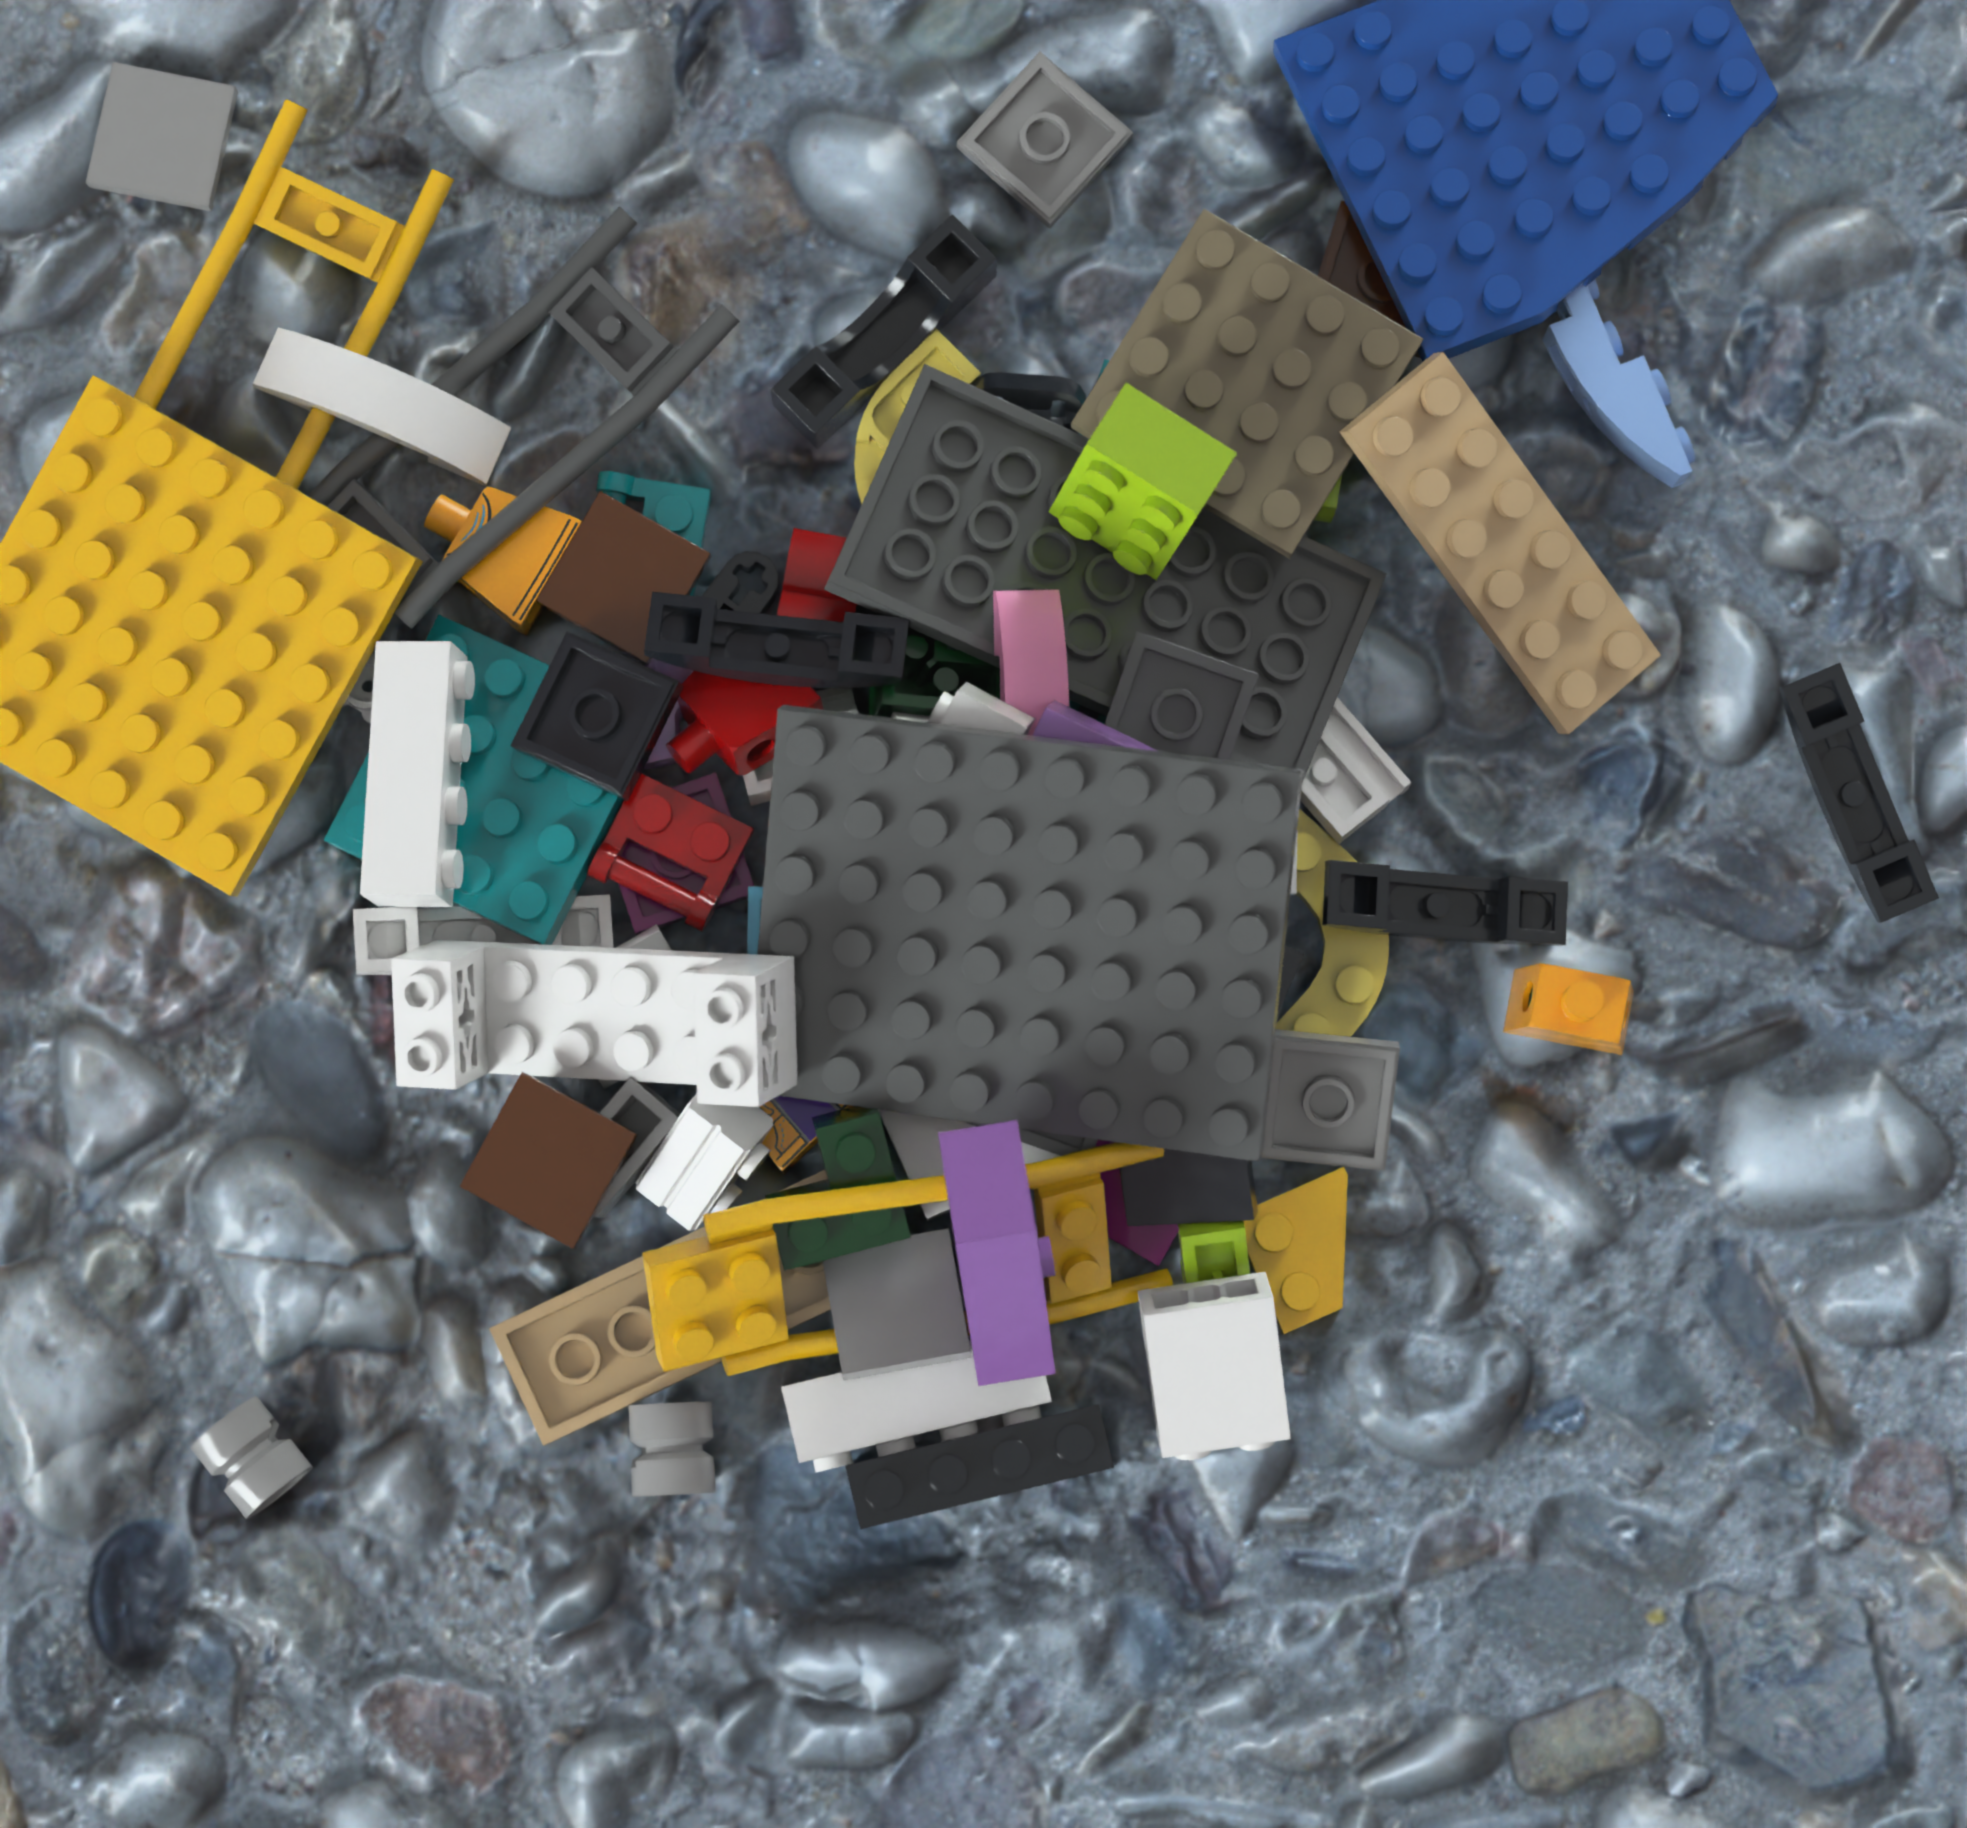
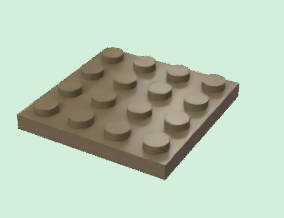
[1071,209,1423,559]

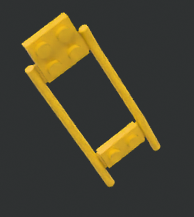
[134,99,454,490]
[642,1142,1173,1376]

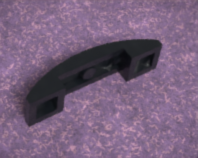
[644,592,909,688]
[1779,663,1939,923]
[1322,860,1568,946]

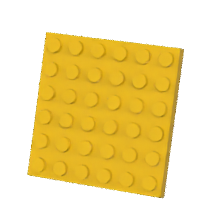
[0,375,423,897]

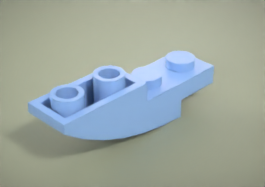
[1542,279,1695,488]

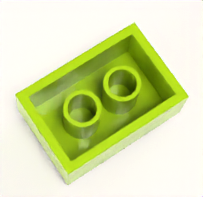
[1049,383,1237,580]

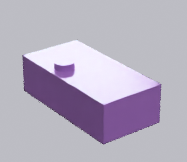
[938,1120,1056,1386]

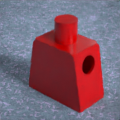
[666,671,824,775]

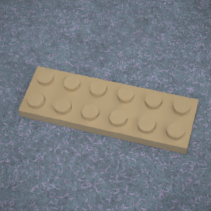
[1339,352,1661,735]
[489,1170,831,1446]

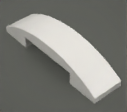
[253,328,511,486]
[353,894,613,975]

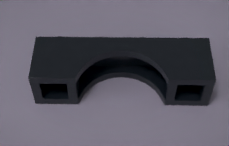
[770,214,997,450]
[845,1404,1114,1529]

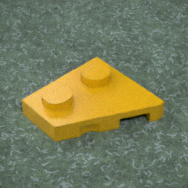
[1243,1167,1348,1335]

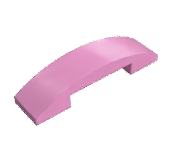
[993,589,1069,735]

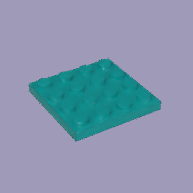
[324,614,624,945]

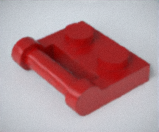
[587,773,754,932]

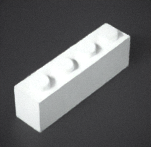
[360,641,475,907]
[781,1341,1052,1473]

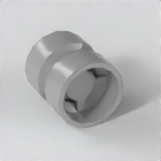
[190,1396,313,1520]
[628,1401,716,1497]

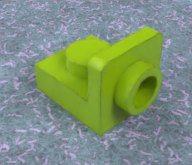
[1178,1221,1250,1284]

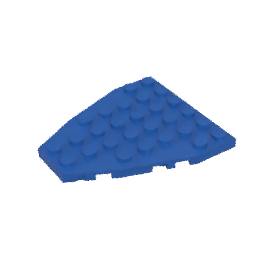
[1273,0,1778,362]

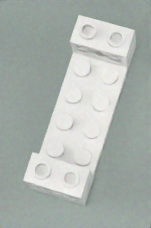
[391,940,798,1107]

